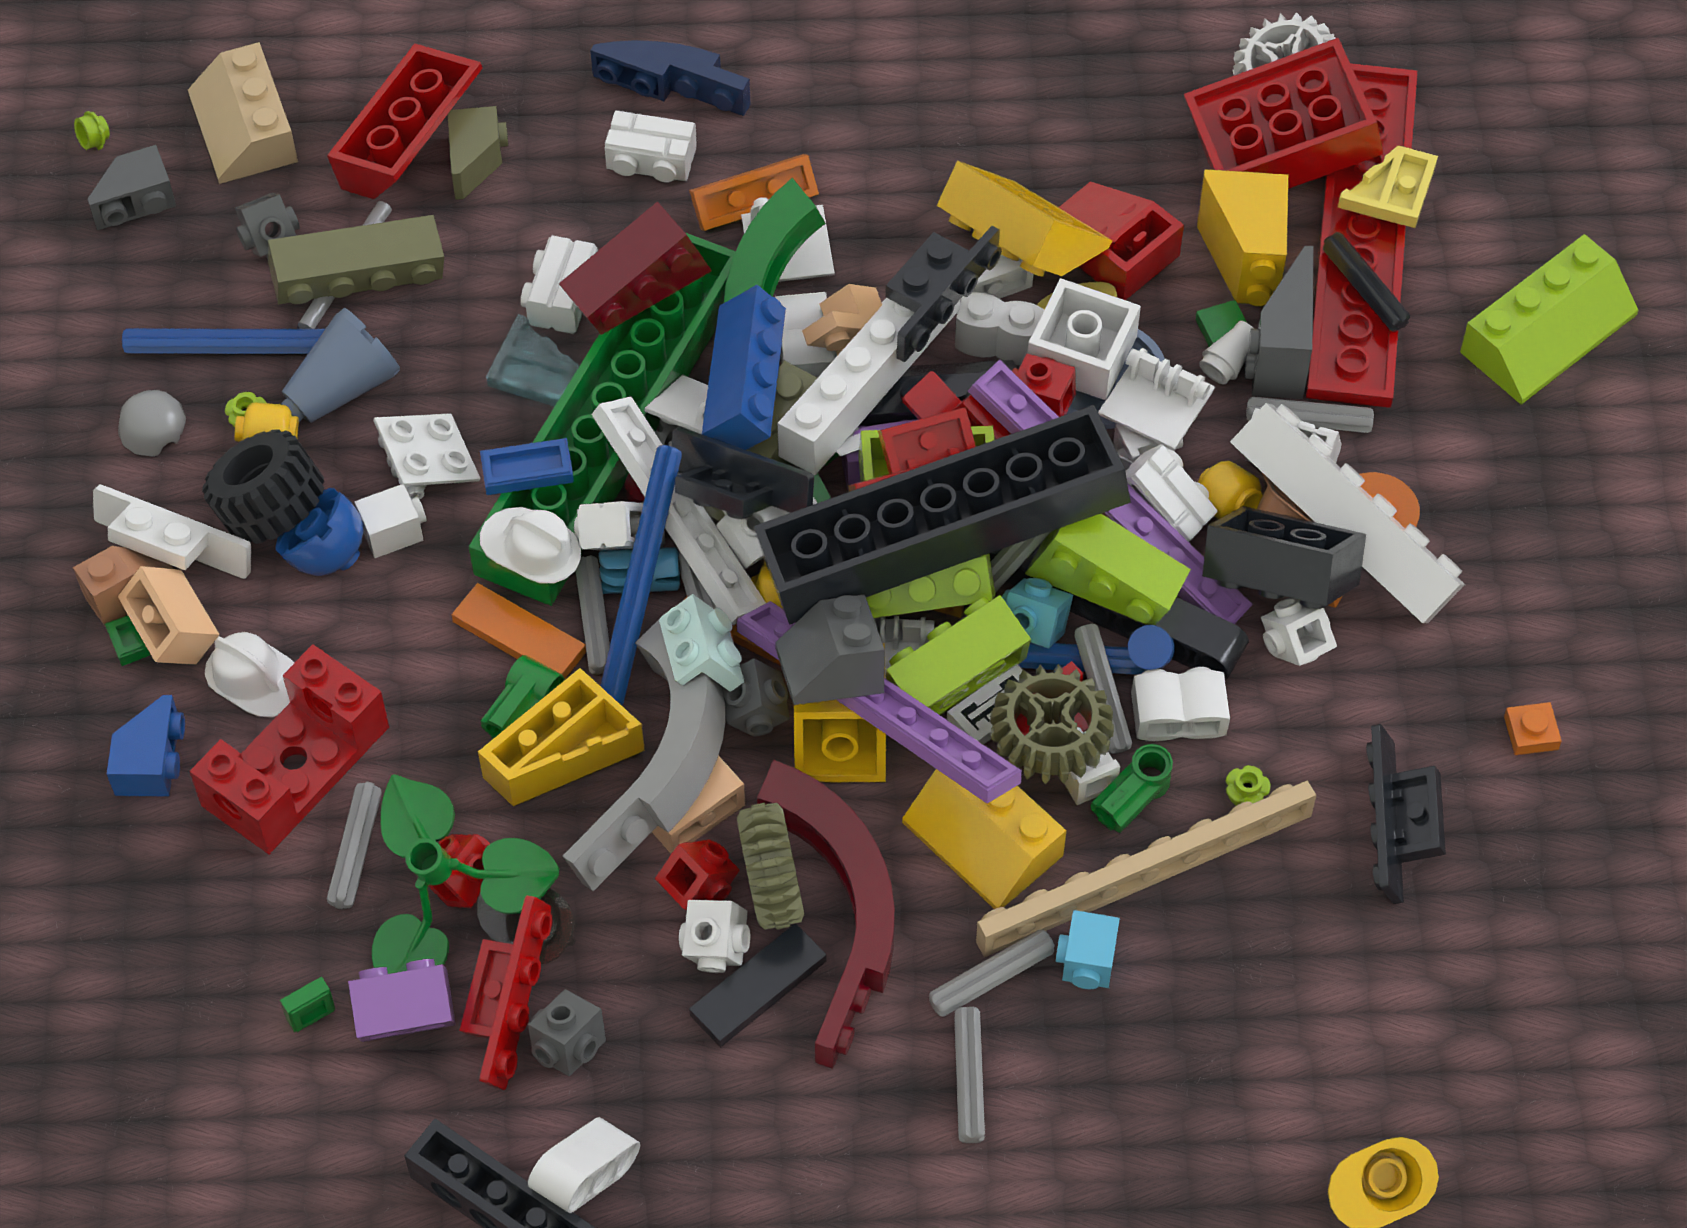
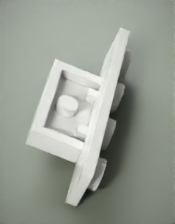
[93,484,251,579]

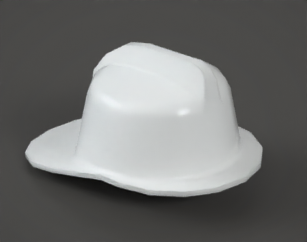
[480,507,581,584]
[205,632,294,718]

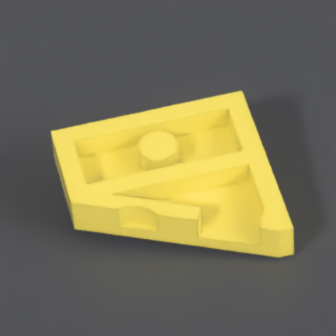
[1338,146,1438,228]

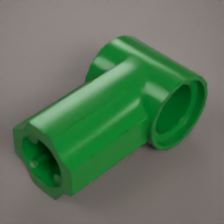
[481,655,565,739]
[1091,744,1173,833]

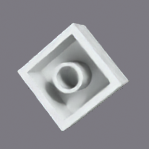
[1028,278,1141,400]

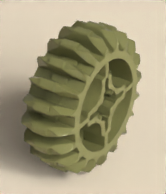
[990,664,1114,784]
[737,803,804,930]

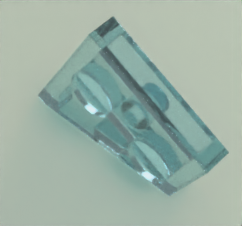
[486,314,579,407]

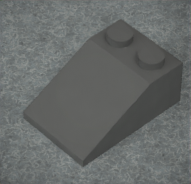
[1244,246,1313,399]

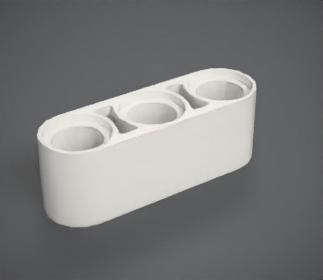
[528,1117,640,1213]

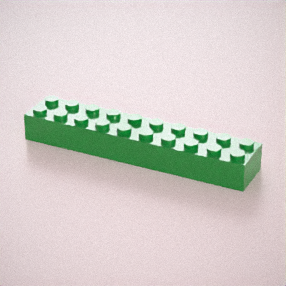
[469,233,736,606]

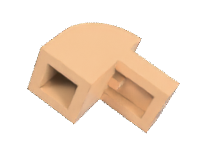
[802,284,882,356]

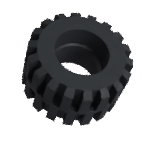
[202,429,325,544]

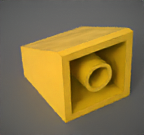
[1197,169,1288,306]
[794,643,886,782]

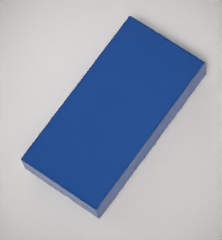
[480,438,574,495]

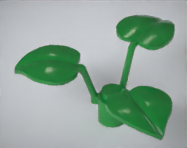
[372,774,560,974]

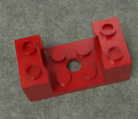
[189,644,389,855]

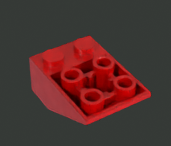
[1058,182,1184,300]

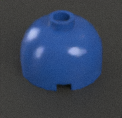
[275,488,364,576]

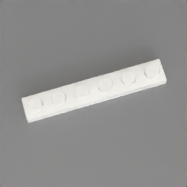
[591,397,766,625]

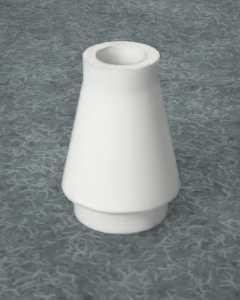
[1199,321,1253,384]

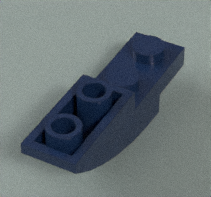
[590,40,751,116]

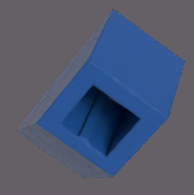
[107,695,185,796]

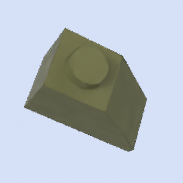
[448,106,509,200]

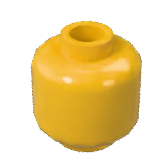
[235,402,299,442]
[1198,461,1263,519]

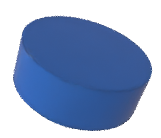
[1128,625,1174,670]

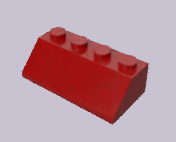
[327,43,483,199]

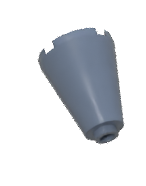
[281,308,400,423]

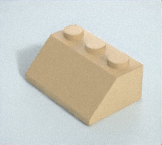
[188,42,298,184]

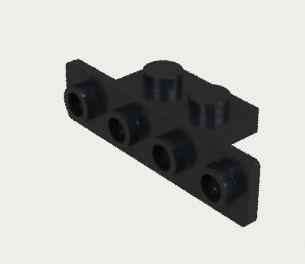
[885,226,1002,362]
[672,427,814,519]
[1366,724,1446,904]

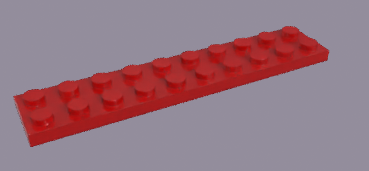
[1306,63,1418,408]

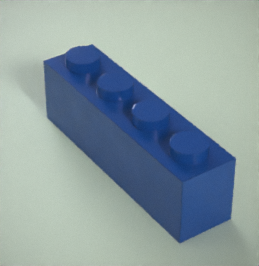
[702,285,786,450]

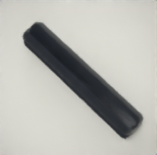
[1323,232,1410,332]

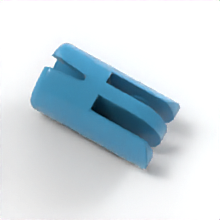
[599,547,680,594]

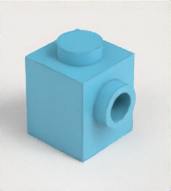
[1055,910,1120,989]

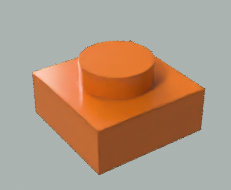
[1504,702,1562,755]

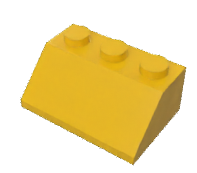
[902,769,1066,909]

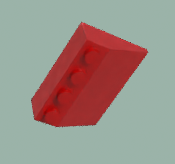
[1184,38,1384,189]

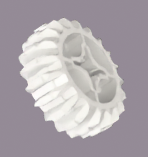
[1233,12,1336,75]

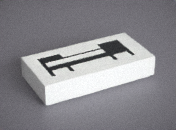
[947,664,1022,744]

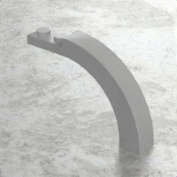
[562,613,725,891]

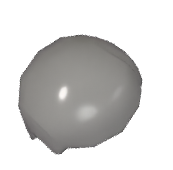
[118,390,186,457]

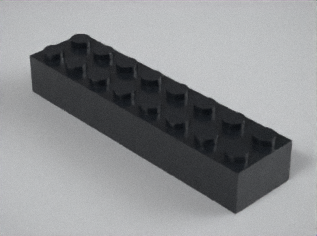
[754,405,1131,625]

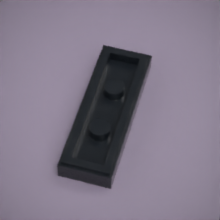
[689,923,827,1048]

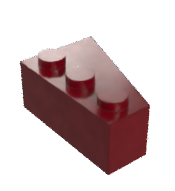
[559,201,712,335]

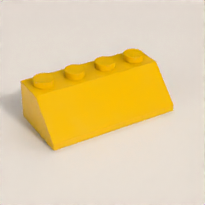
[937,161,1113,277]

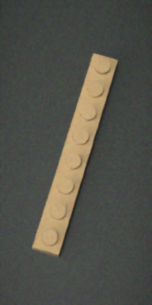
[976,780,1316,958]

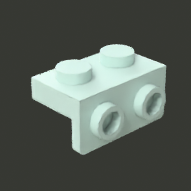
[659,594,744,692]

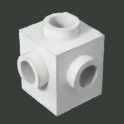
[1261,598,1337,666]
[679,900,750,973]

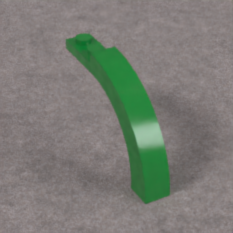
[724,178,839,466]

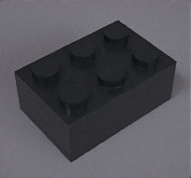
[1202,506,1366,609]

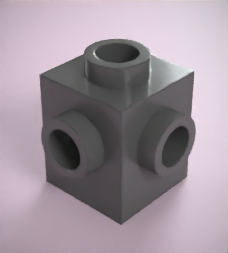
[235,192,300,260]
[721,659,790,737]
[528,989,606,1077]

